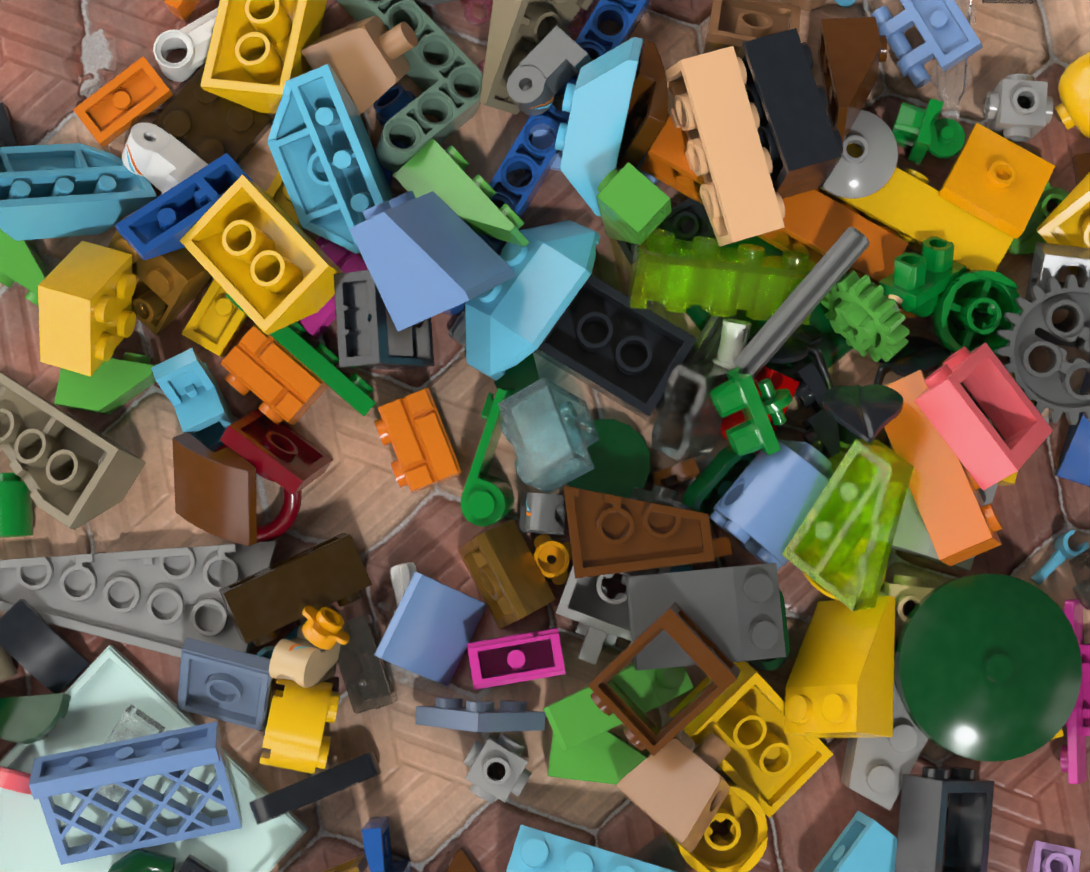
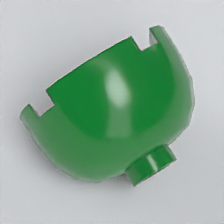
[931,270,1021,356]

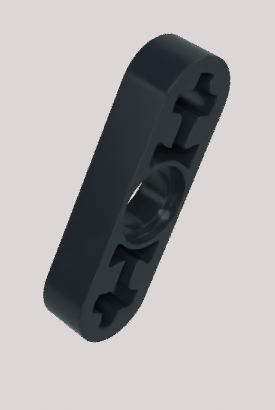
[249,752,382,825]

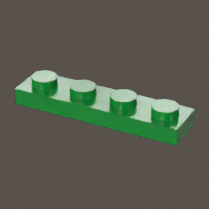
[225,293,376,416]

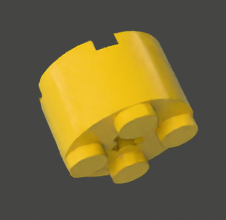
[259,679,340,774]
[674,780,768,872]

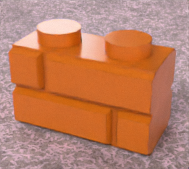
[221,324,328,426]
[374,388,463,494]

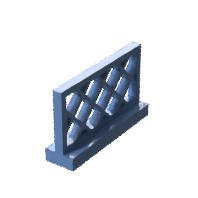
[29,721,242,865]

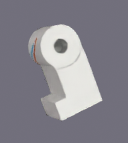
[122,123,208,195]

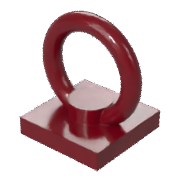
[213,409,333,543]

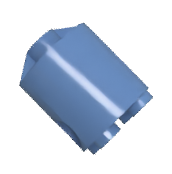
[709,439,842,571]

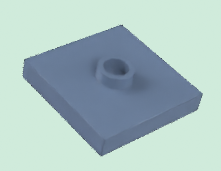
[177,637,274,731]

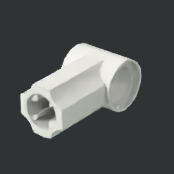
[153,8,218,82]

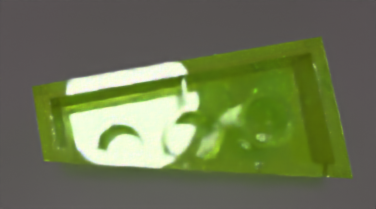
[628,229,816,325]

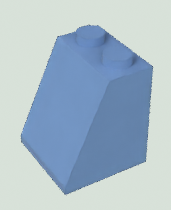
[349,190,515,332]

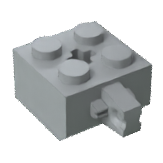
[556,565,671,665]

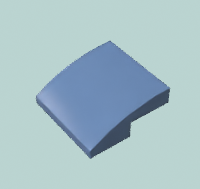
[374,571,488,686]

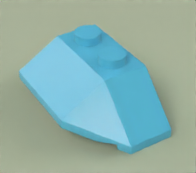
[555,37,643,217]
[267,64,392,254]
[0,143,157,241]
[465,220,601,381]

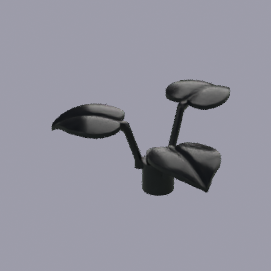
[747,322,951,445]

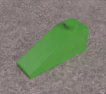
[543,662,694,751]
[548,730,649,785]

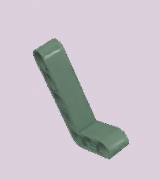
[336,0,483,172]

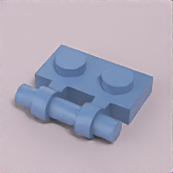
[872,0,983,88]

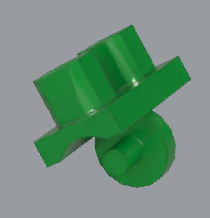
[892,98,965,165]
[879,236,966,317]
[709,366,793,456]

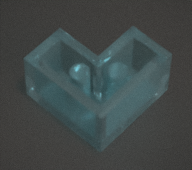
[498,377,600,494]

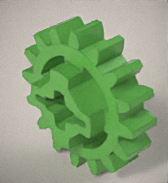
[821,270,910,362]

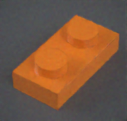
[73,56,174,148]

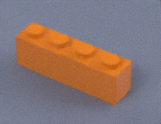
[884,370,1003,566]

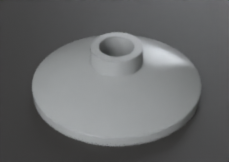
[822,110,898,199]

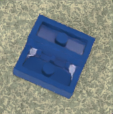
[362,816,412,872]

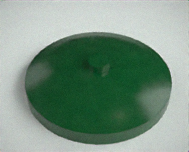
[895,574,1082,762]

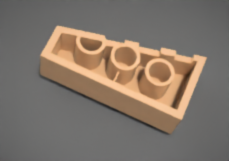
[665,46,785,247]

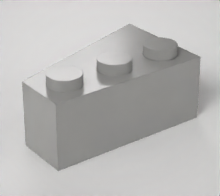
[841,654,928,810]

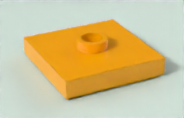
[938,123,1055,239]

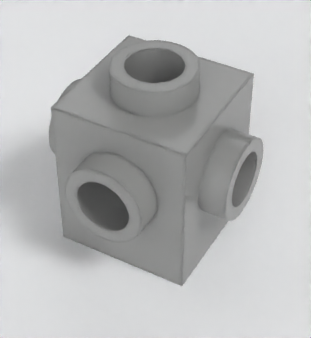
[984,74,1053,142]
[463,733,532,803]

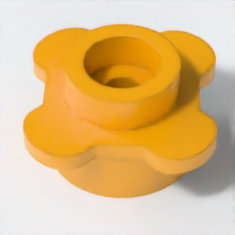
[533,534,573,585]
[302,606,350,650]

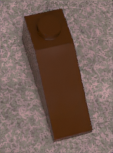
[818,17,887,142]

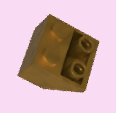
[107,209,212,336]

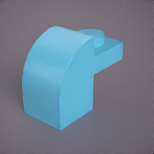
[151,348,235,452]

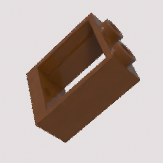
[588,602,741,756]

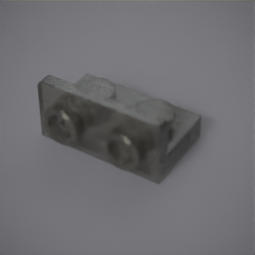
[337,614,398,714]

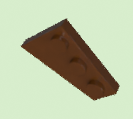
[563,485,715,578]

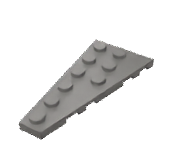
[0,541,279,658]

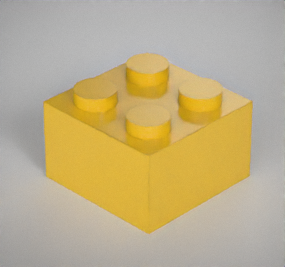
[38,241,137,377]

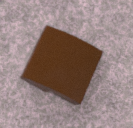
[616,40,668,169]
[172,432,257,546]

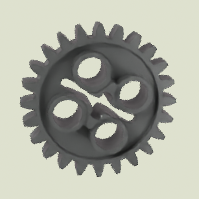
[994,275,1090,425]

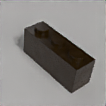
[219,533,372,646]

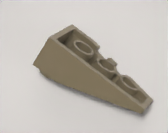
[480,0,593,115]
[0,372,146,530]

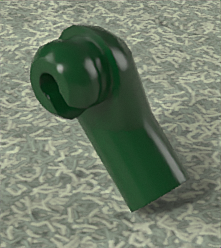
[108,849,176,872]

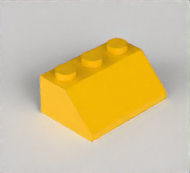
[200,0,327,114]
[179,175,343,335]

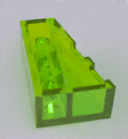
[782,439,914,611]

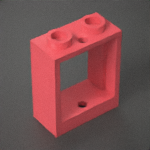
[914,342,1053,491]

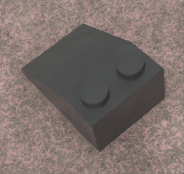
[626,563,786,670]

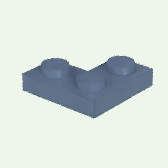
[415,697,545,732]

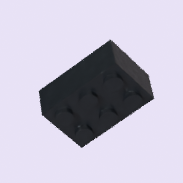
[737,28,843,199]
[534,275,697,421]

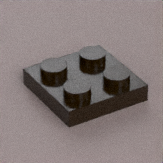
[152,62,274,164]

